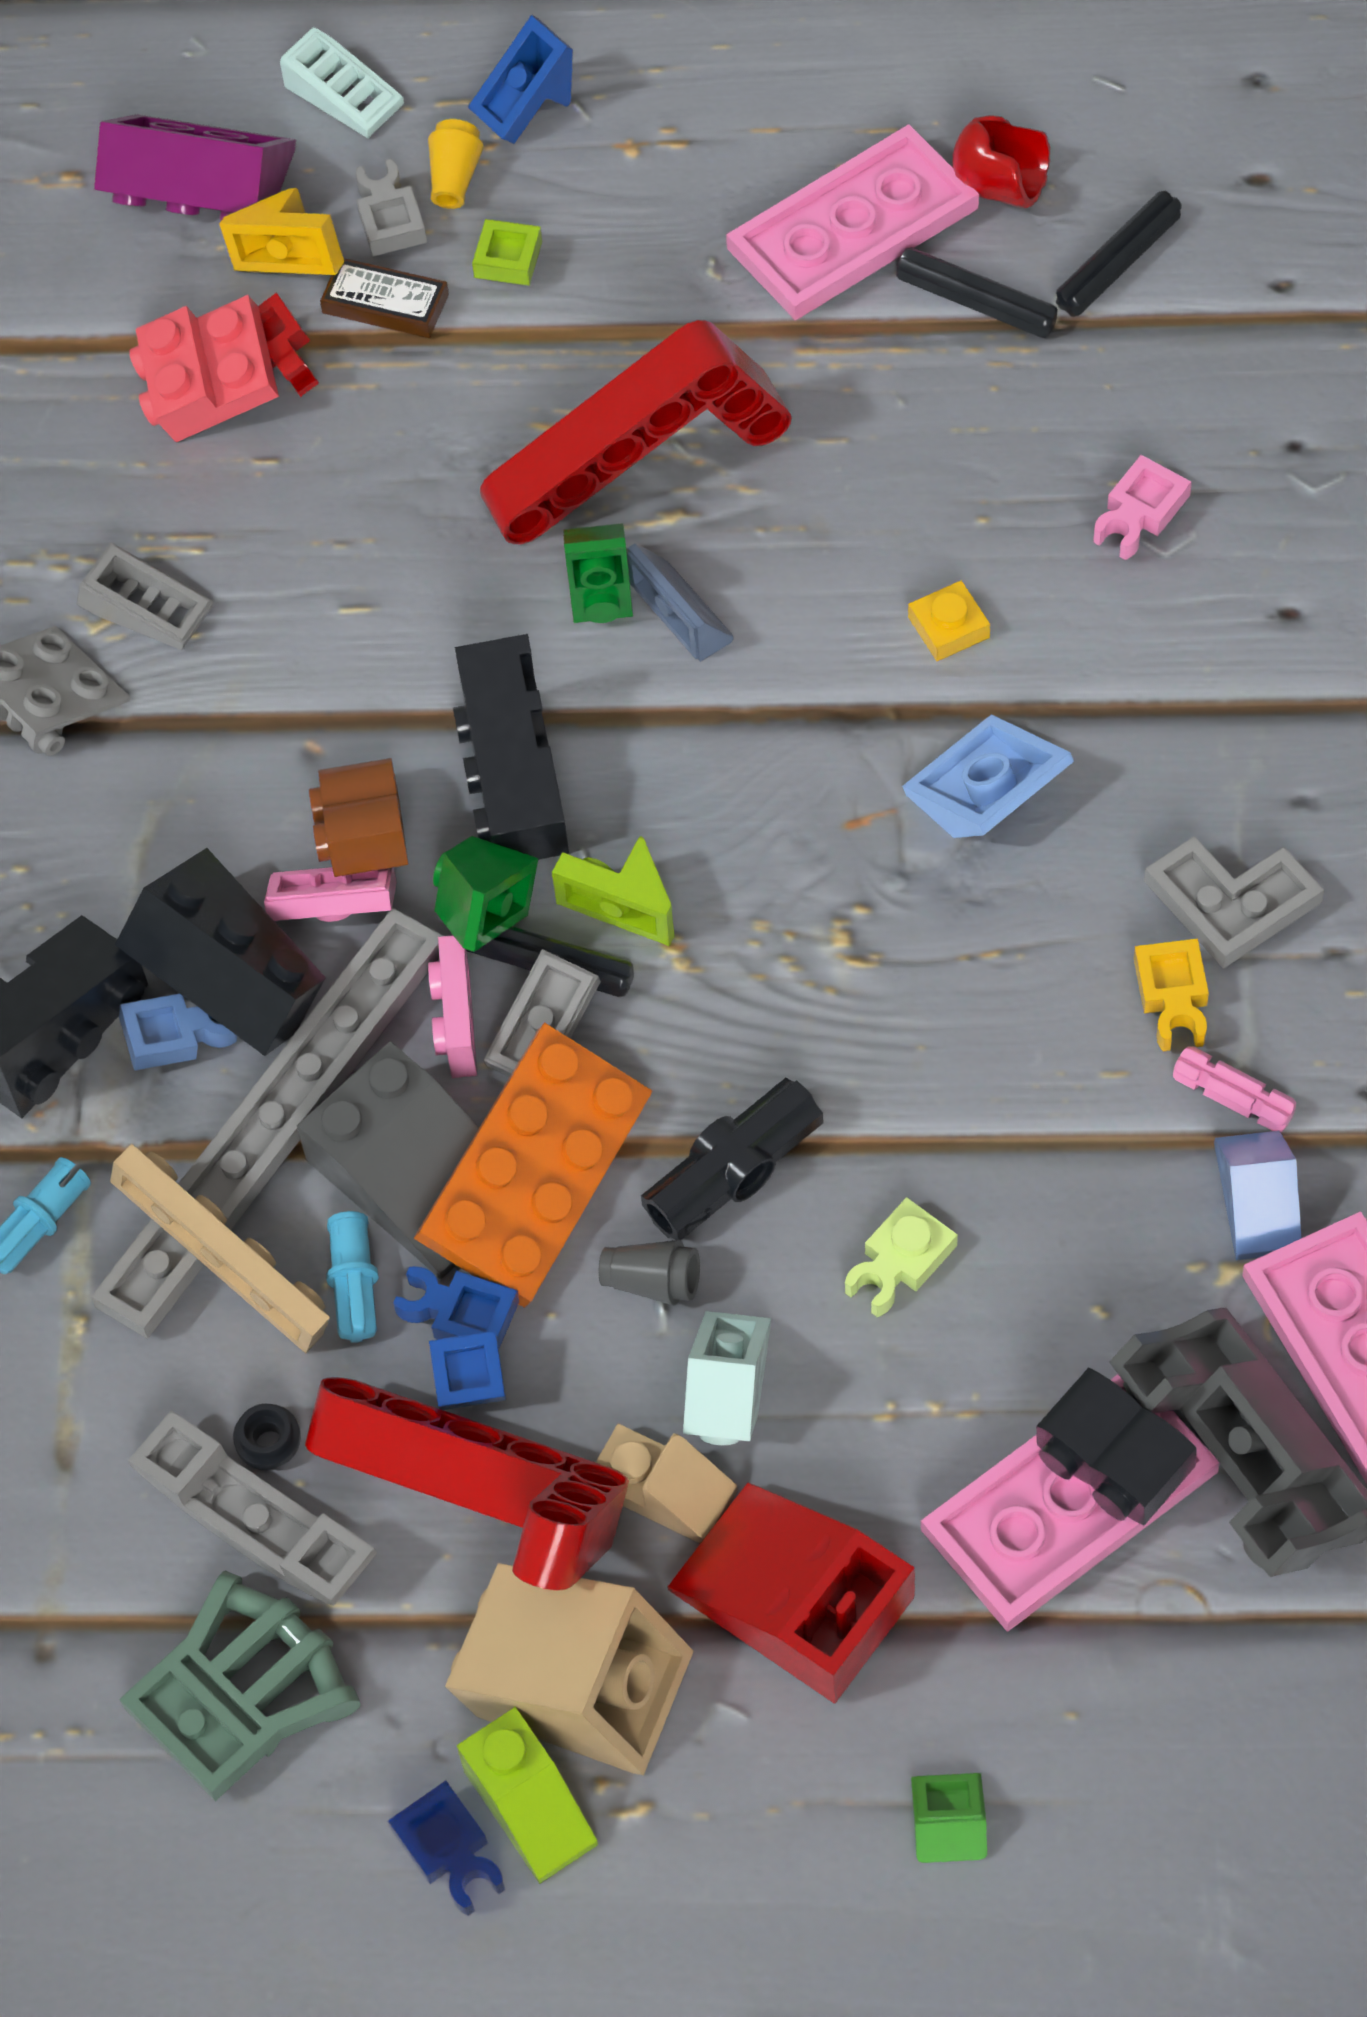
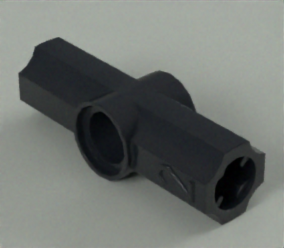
[641,1078,823,1240]

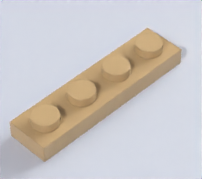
[110,1144,330,1353]

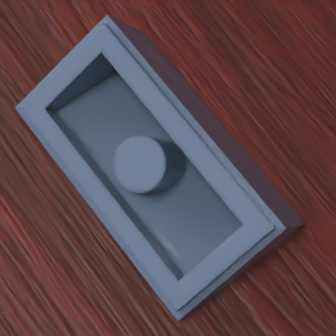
[627,544,734,662]

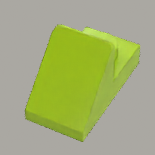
[552,836,675,946]

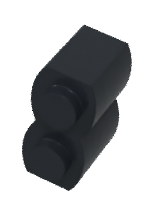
[1036,1367,1197,1526]

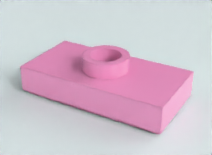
[264,867,397,922]

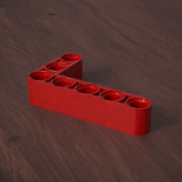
[480,320,792,544]
[305,1377,629,1590]

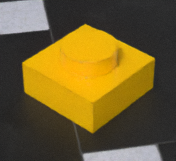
[908,580,990,662]

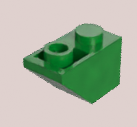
[563,523,633,623]

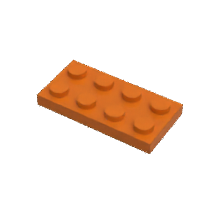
[414,1022,653,1308]

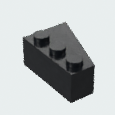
[453,634,569,860]
[115,848,326,1056]
[0,915,148,1119]

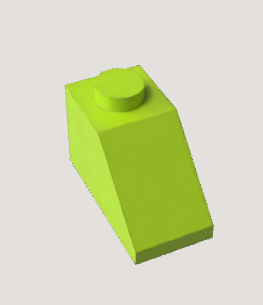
[456,1707,598,1884]

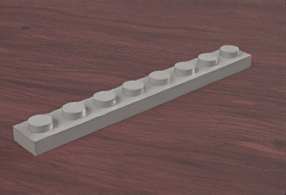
[91,908,443,1339]

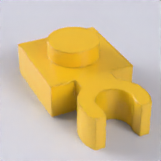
[1133,938,1209,1052]

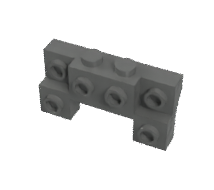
[1109,1307,1367,1577]

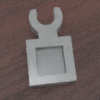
[356,159,427,256]

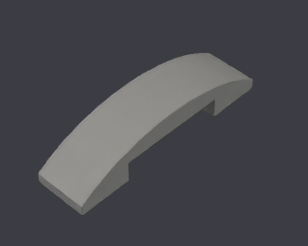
[128,1410,377,1606]

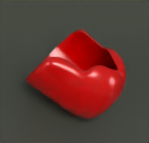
[952,115,1050,209]

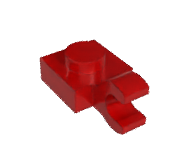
[258,292,319,397]

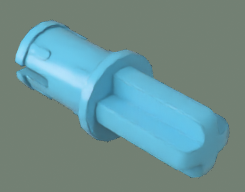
[0,1157,91,1275]
[326,1211,379,1343]

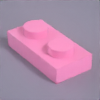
[428,935,477,1078]

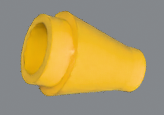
[428,119,484,209]

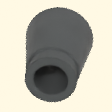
[598,1240,700,1306]

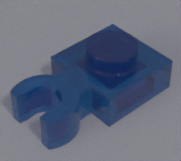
[388,1780,505,1916]

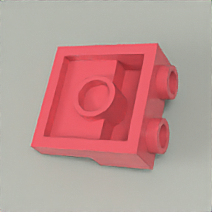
[129,295,279,443]

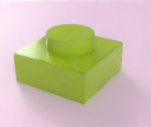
[472,219,542,286]

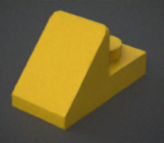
[219,188,345,275]

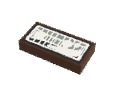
[320,258,449,338]

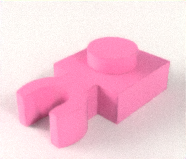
[1093,455,1191,560]

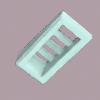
[280,27,404,138]

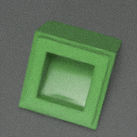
[911,1773,987,1863]

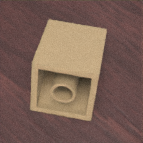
[445,1563,694,1776]

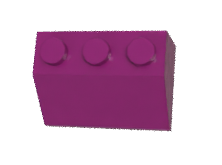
[94,114,296,220]

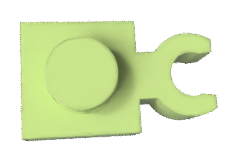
[845,1197,958,1317]

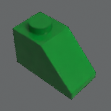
[433,836,539,952]

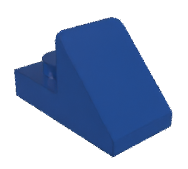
[468,15,573,144]

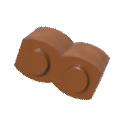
[309,758,409,877]

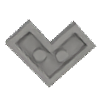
[1144,836,1324,969]

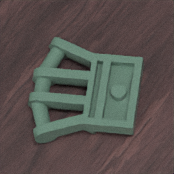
[119,1570,361,1802]

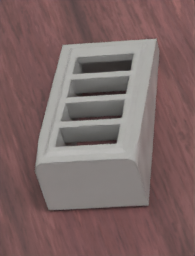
[77,542,214,650]

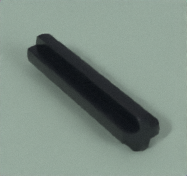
[1056,191,1182,317]
[896,247,1058,338]
[466,926,634,997]

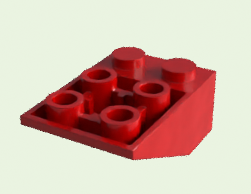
[667,1482,915,1704]

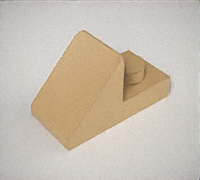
[596,1423,738,1543]

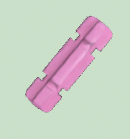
[1173,1046,1296,1132]

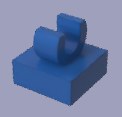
[429,1331,506,1410]

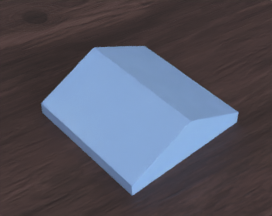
[902,714,1074,838]

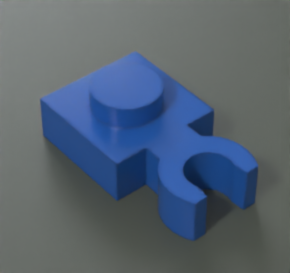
[393,1266,520,1348]

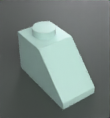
[683,1311,771,1445]

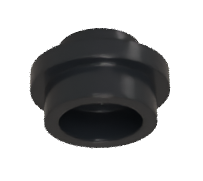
[233,1403,301,1470]

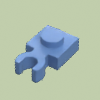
[119,994,237,1071]

